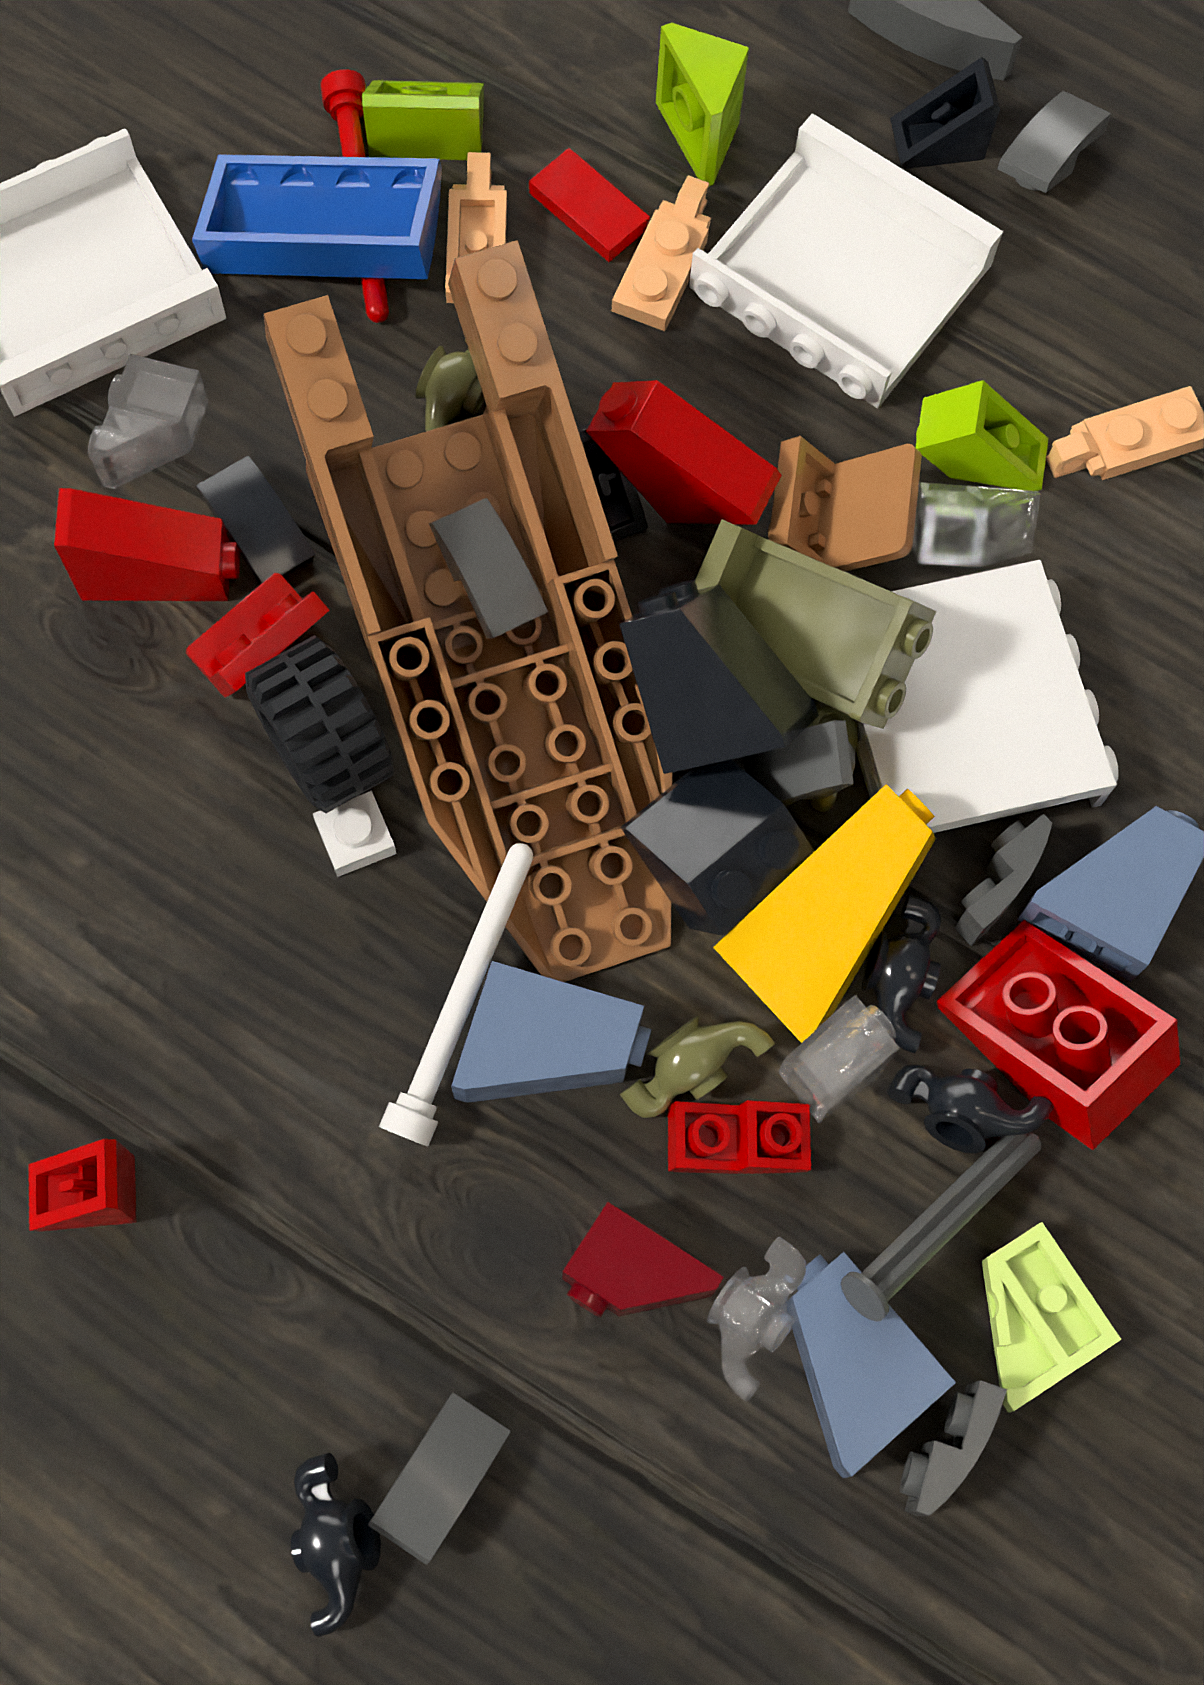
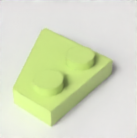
[982,1222,1122,1413]

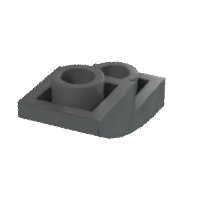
[997,91,1111,193]
[429,498,548,638]
[743,720,855,807]
[954,814,1052,946]
[900,1380,1007,1516]
[368,1393,511,1565]

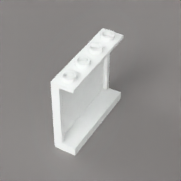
[689,113,1003,408]
[0,128,227,417]
[856,560,1119,833]

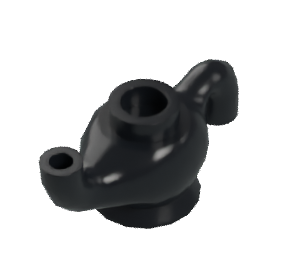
[862,894,941,1054]
[887,1064,1054,1154]
[291,1453,381,1637]

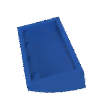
[192,155,442,279]

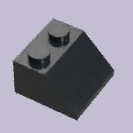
[620,759,815,936]

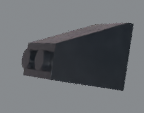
[620,580,819,774]

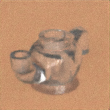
[707,1237,806,1402]

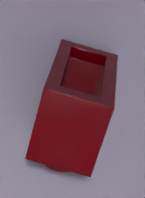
[562,1202,724,1318]

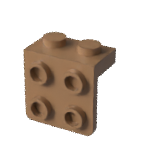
[768,436,922,572]

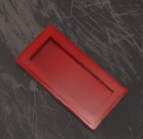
[529,148,650,262]

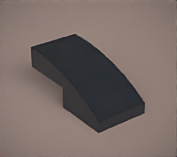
[196,456,316,585]

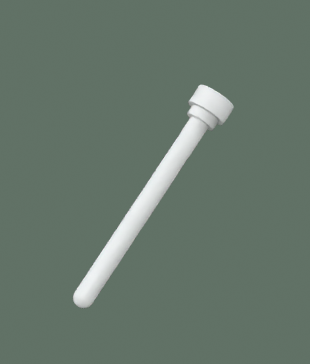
[379,843,533,1147]

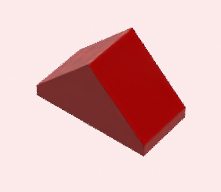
[28,1139,137,1231]

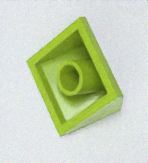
[656,23,749,186]
[362,80,484,160]

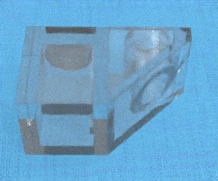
[88,354,208,489]
[913,482,1041,568]
[778,995,899,1124]

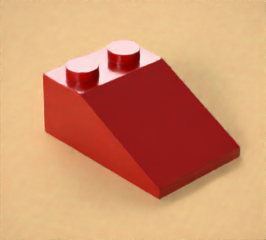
[937,920,1180,1150]

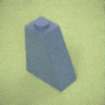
[1017,806,1204,982]
[451,961,652,1103]
[785,1252,956,1478]

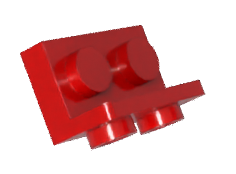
[186,573,330,698]

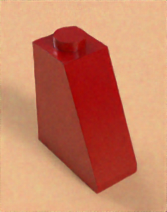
[586,380,782,525]
[54,488,240,601]

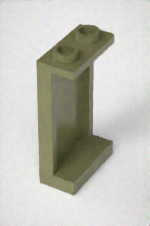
[695,519,937,729]

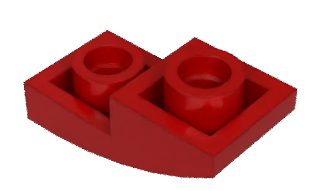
[668,1100,811,1174]

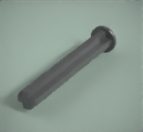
[841,1132,1042,1322]

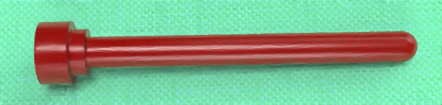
[320,69,389,323]

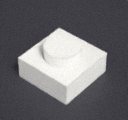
[313,791,397,877]

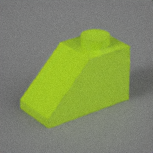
[916,380,1049,492]

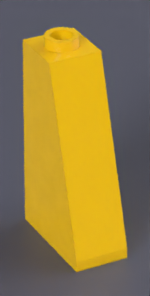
[713,784,936,1045]

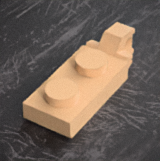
[445,152,507,303]
[612,175,711,331]
[1046,386,1204,480]

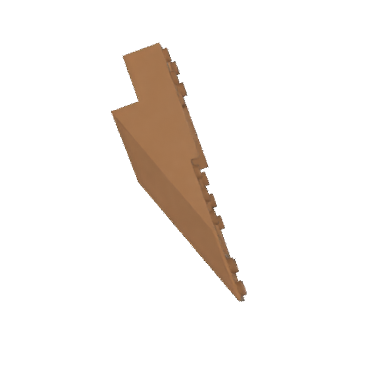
[264,240,672,982]

